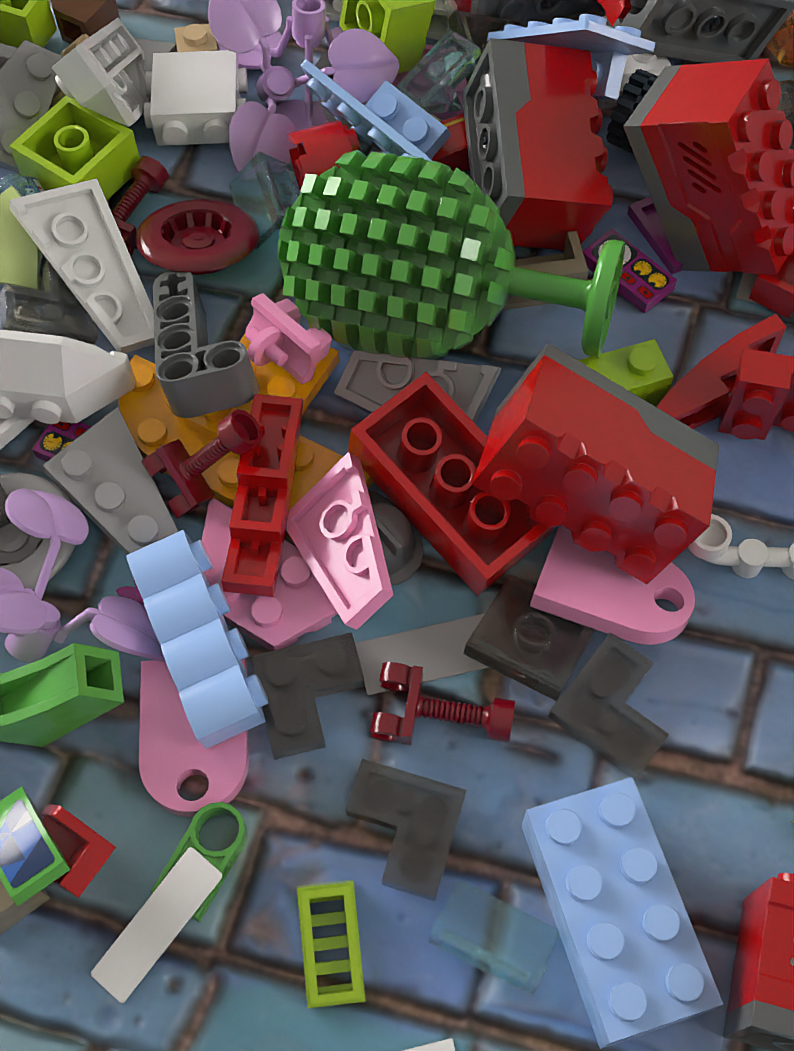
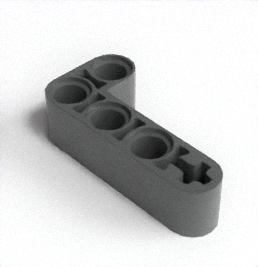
[153,270,259,418]

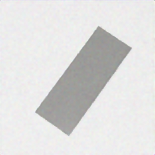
[355,609,517,695]

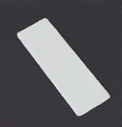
[91,847,222,1003]

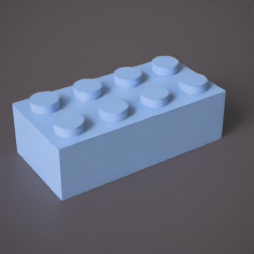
[521,777,723,1049]

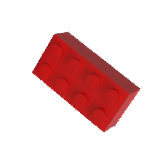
[347,372,556,596]

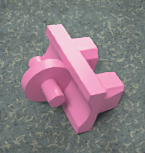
[245,293,332,384]

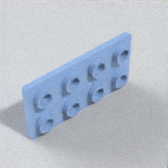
[487,14,656,101]
[300,59,451,162]

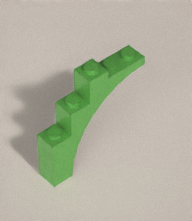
[0,643,124,747]

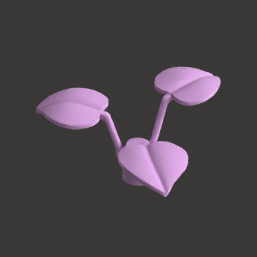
[208,0,399,183]
[216,0,344,131]
[0,488,165,663]

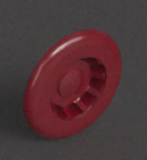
[135,199,260,275]

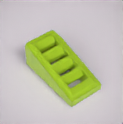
[297,880,365,1009]

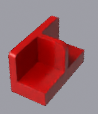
[40,805,116,898]

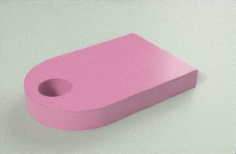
[530,525,695,645]
[139,658,249,817]

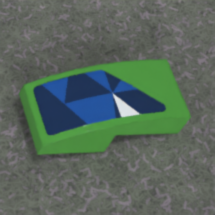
[0,786,70,907]

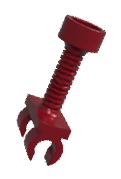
[111,156,169,256]
[141,409,262,519]
[370,662,515,745]

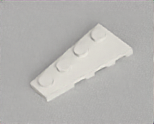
[9,178,155,353]

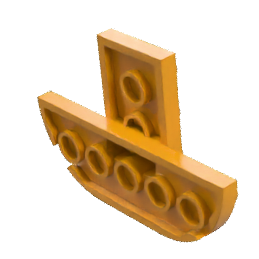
[118,334,373,510]

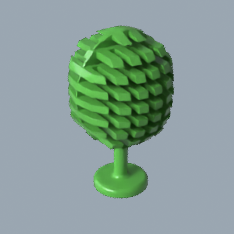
[278,150,625,360]

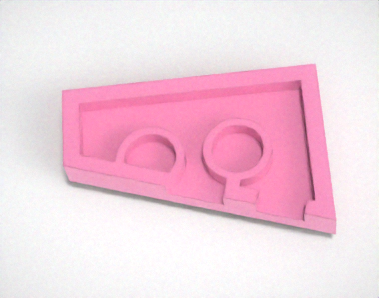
[286,452,394,630]

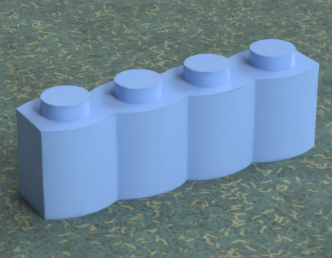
[126,530,269,749]

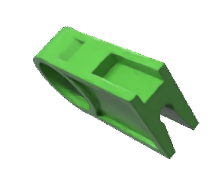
[150,802,248,922]

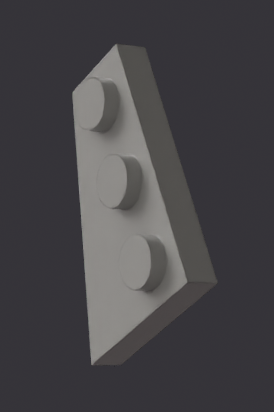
[0,40,63,174]
[334,350,502,423]
[43,407,178,555]

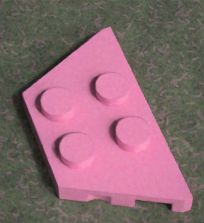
[201,498,338,653]

